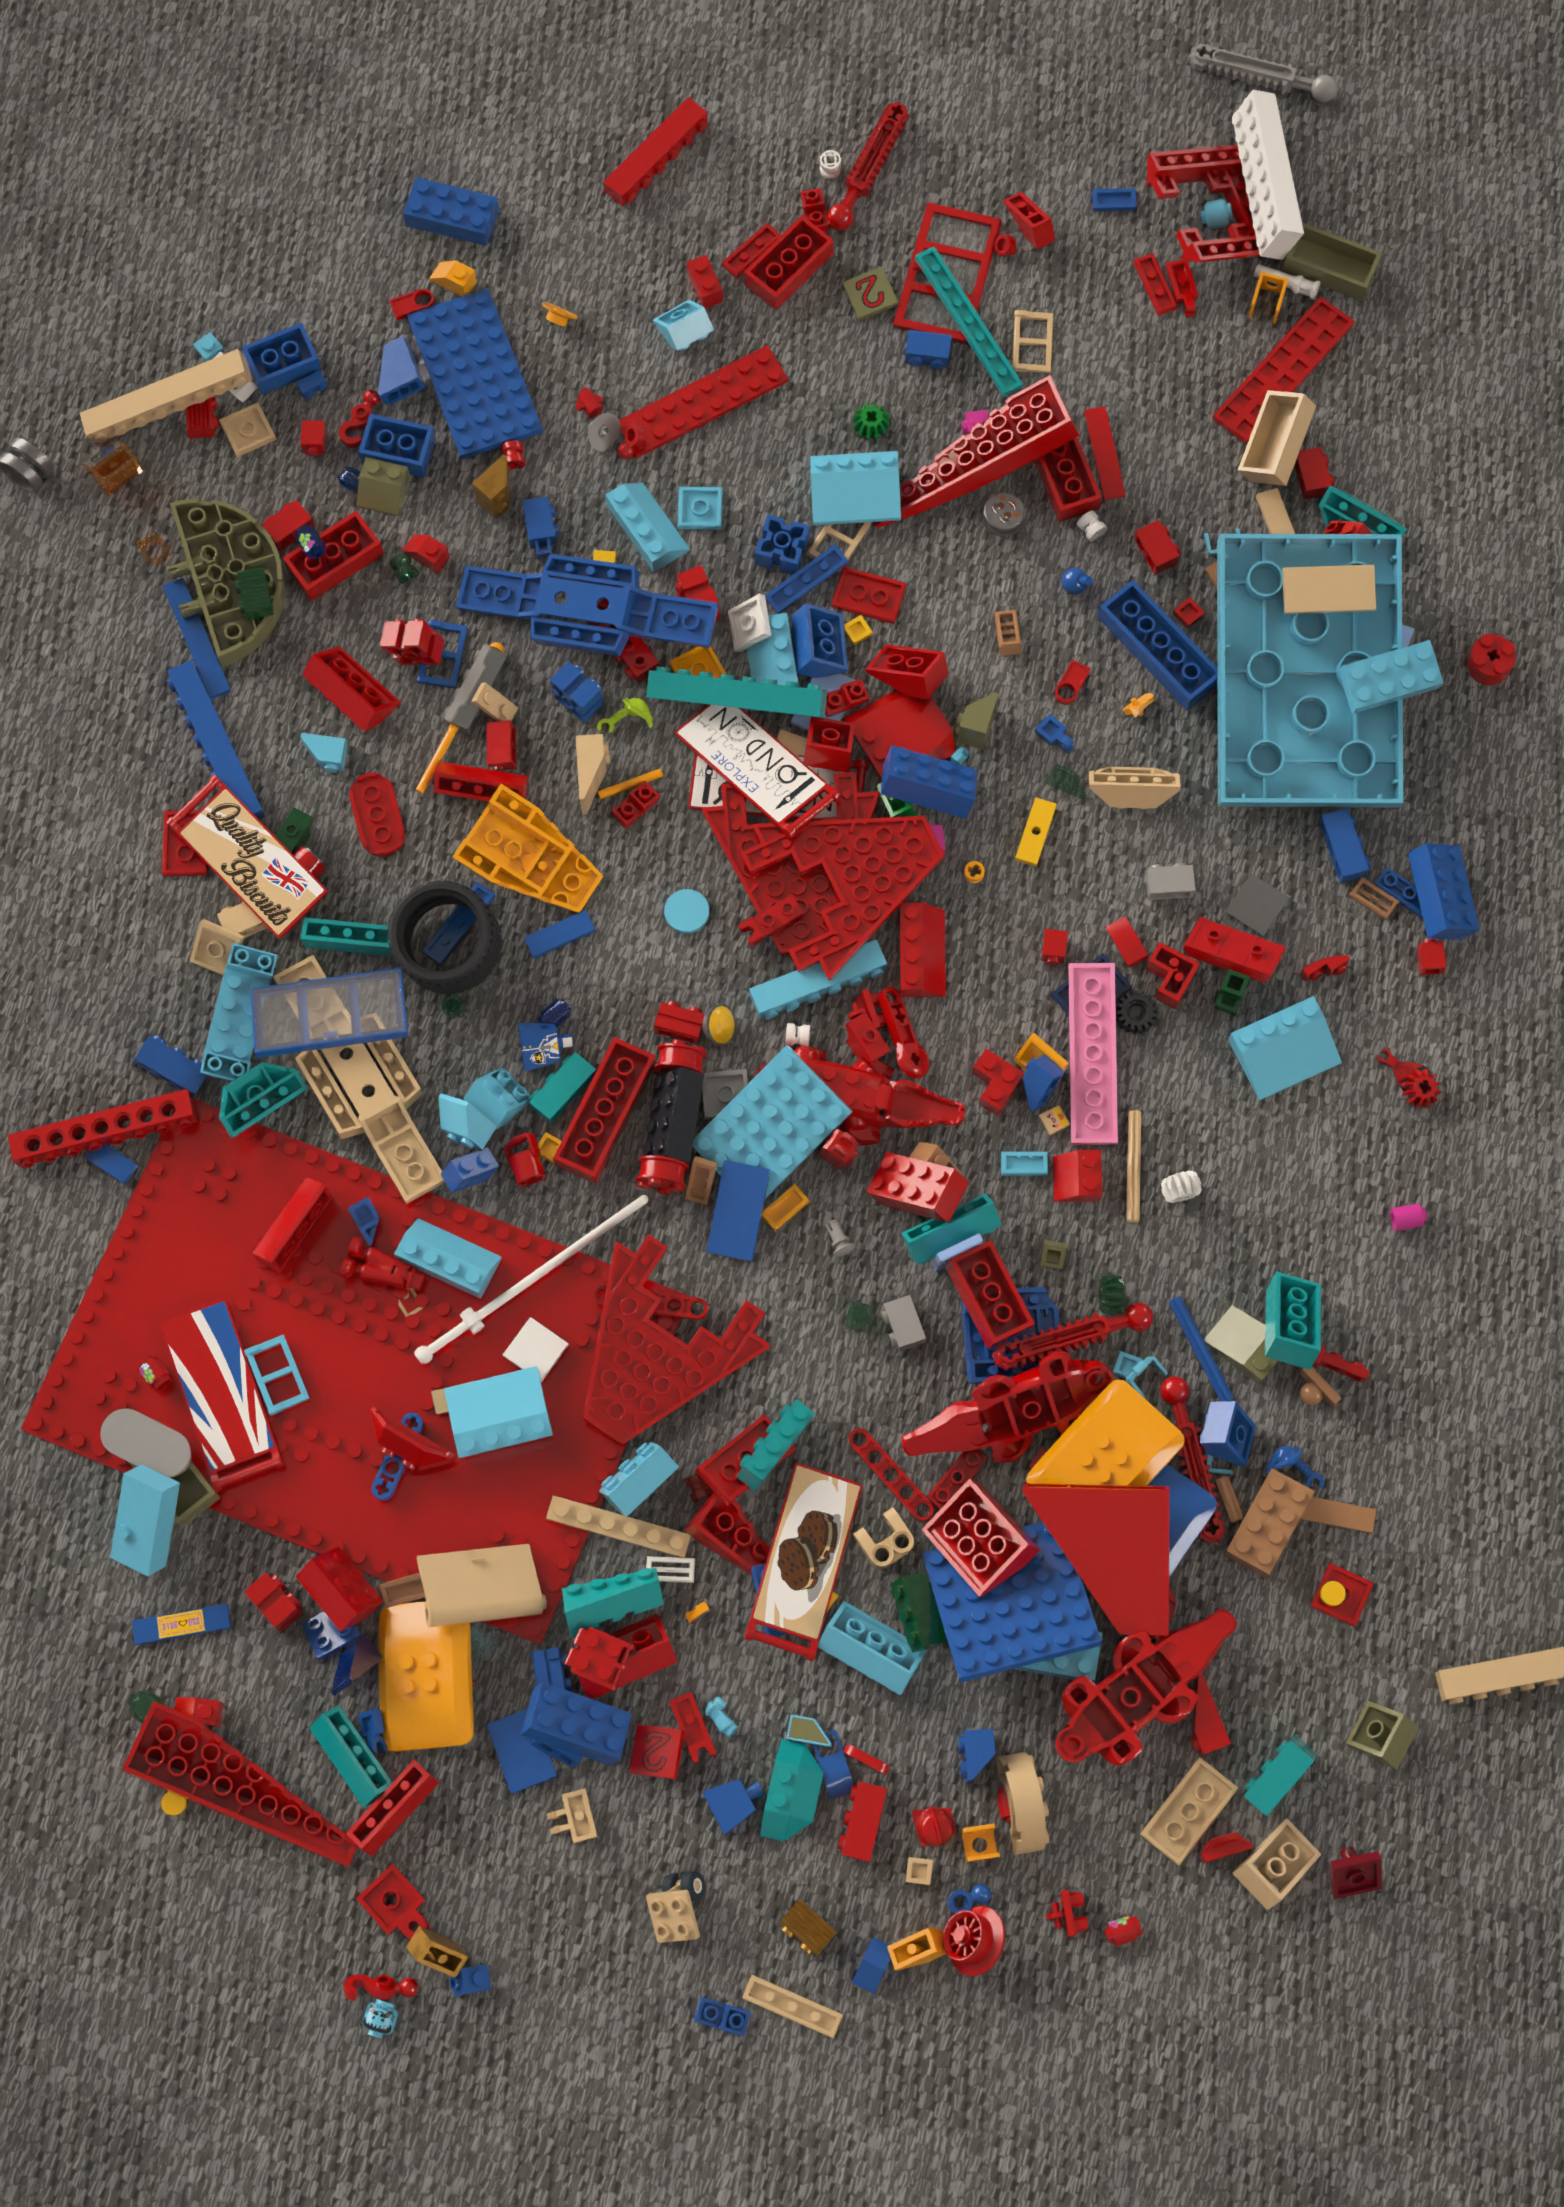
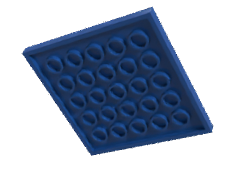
[922,1522,1102,1683]

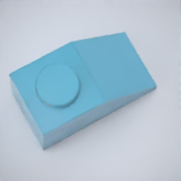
[301,733,348,773]

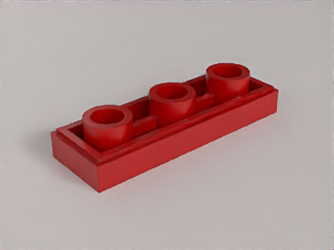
[926,1449,989,1510]

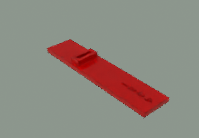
[1084,406,1126,501]

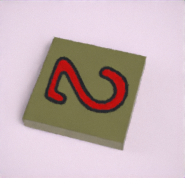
[842,266,899,321]

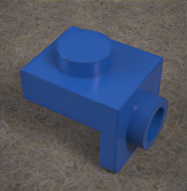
[450,1964,491,1996]

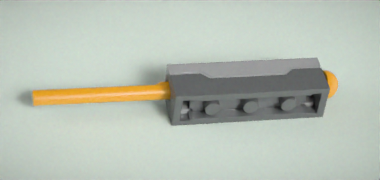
[415,642,510,794]

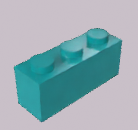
[529,1052,596,1125]

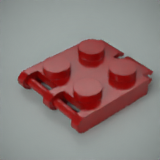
[564,1626,635,1692]

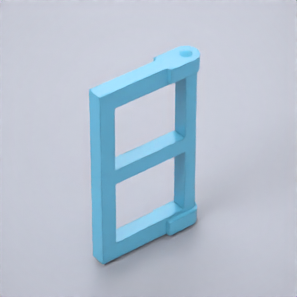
[244,1334,310,1415]

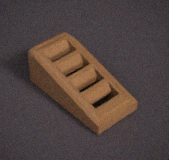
[994,610,1022,656]

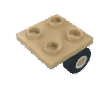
[646,1871,705,1943]

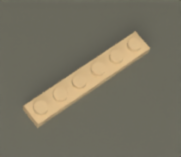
[546,1495,691,1558]

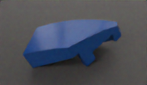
[347,1197,380,1246]

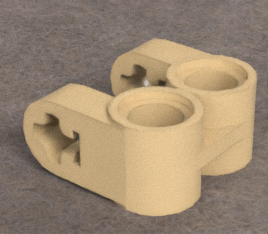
[853,1507,914,1569]

